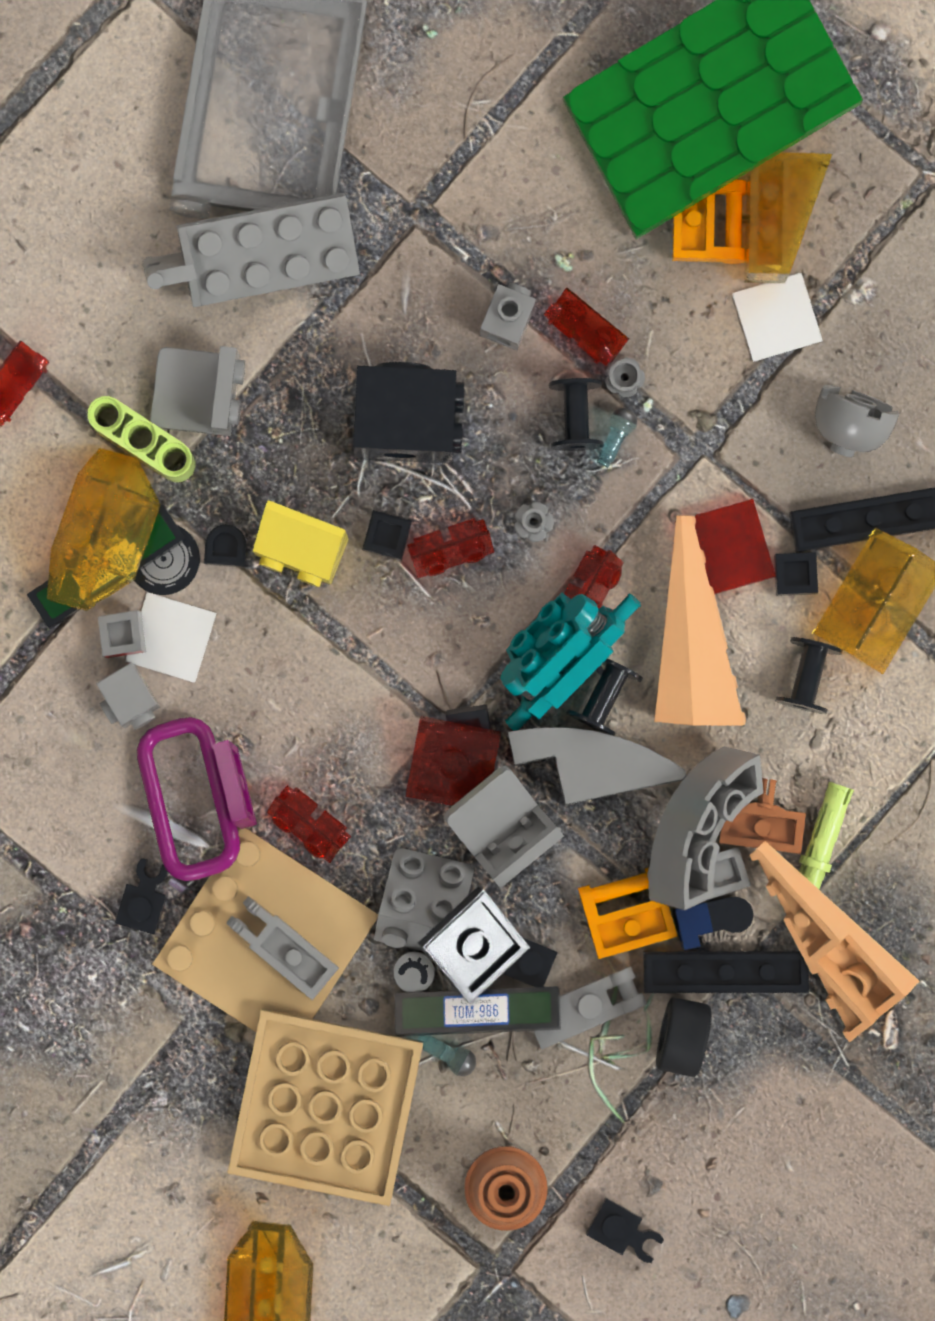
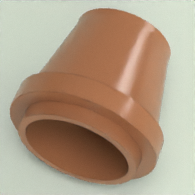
[465,1146,547,1231]

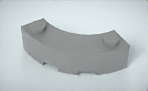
[647,746,764,910]

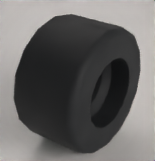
[656,997,712,1077]

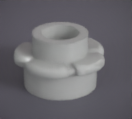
[605,357,645,397]
[514,502,554,542]

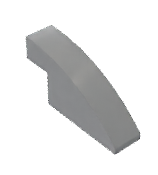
[508,727,686,805]

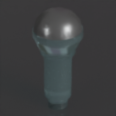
[598,408,637,468]
[418,1035,476,1077]

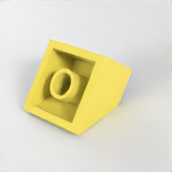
[253,500,349,587]

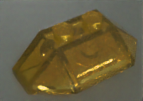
[47,448,161,611]
[224,1220,314,1321]

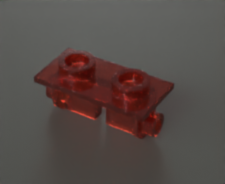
[544,287,629,367]
[0,340,50,427]
[407,517,495,579]
[564,545,624,610]
[267,785,351,863]

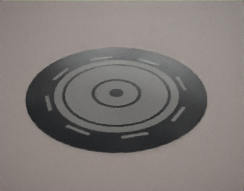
[132,525,200,595]

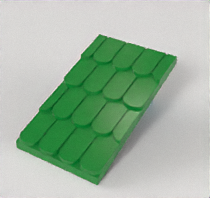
[563,0,863,239]

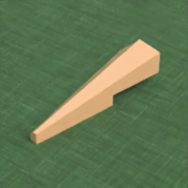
[654,515,746,726]
[749,841,920,1042]

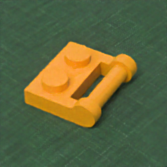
[672,179,746,264]
[578,867,678,959]

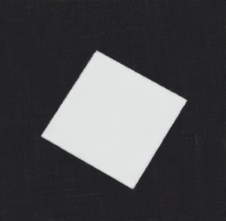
[732,273,823,362]
[125,592,217,683]

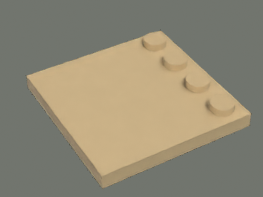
[152,828,378,1032]
[227,1009,423,1206]

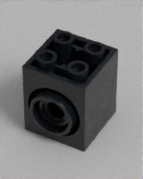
[353,362,465,464]

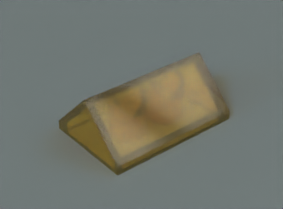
[812,528,935,674]

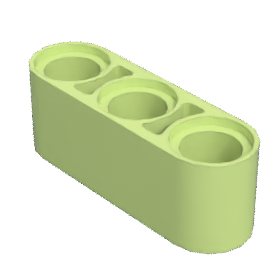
[88,396,195,482]

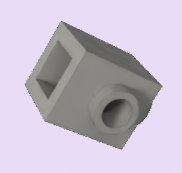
[480,283,536,351]
[96,662,161,730]

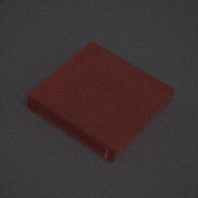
[674,499,776,595]
[405,716,501,806]

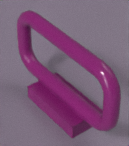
[137,717,257,881]

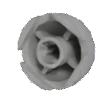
[815,385,900,457]

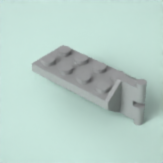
[142,193,360,307]

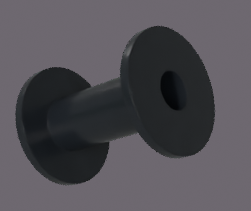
[549,378,604,451]
[775,637,843,714]
[566,658,643,736]

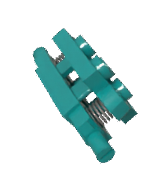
[500,592,642,731]

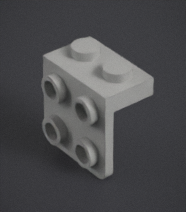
[151,346,245,436]
[444,766,564,888]
[374,848,474,954]

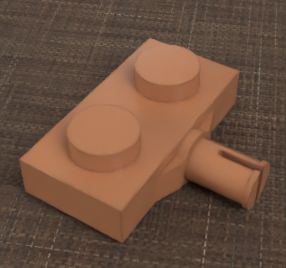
[718,778,806,854]

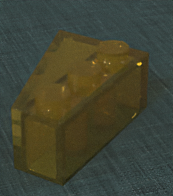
[744,153,833,284]

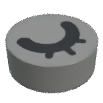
[394,952,435,993]

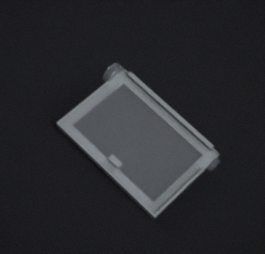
[169,0,368,219]

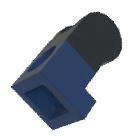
[673,897,754,950]

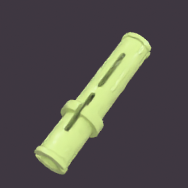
[798,782,854,890]

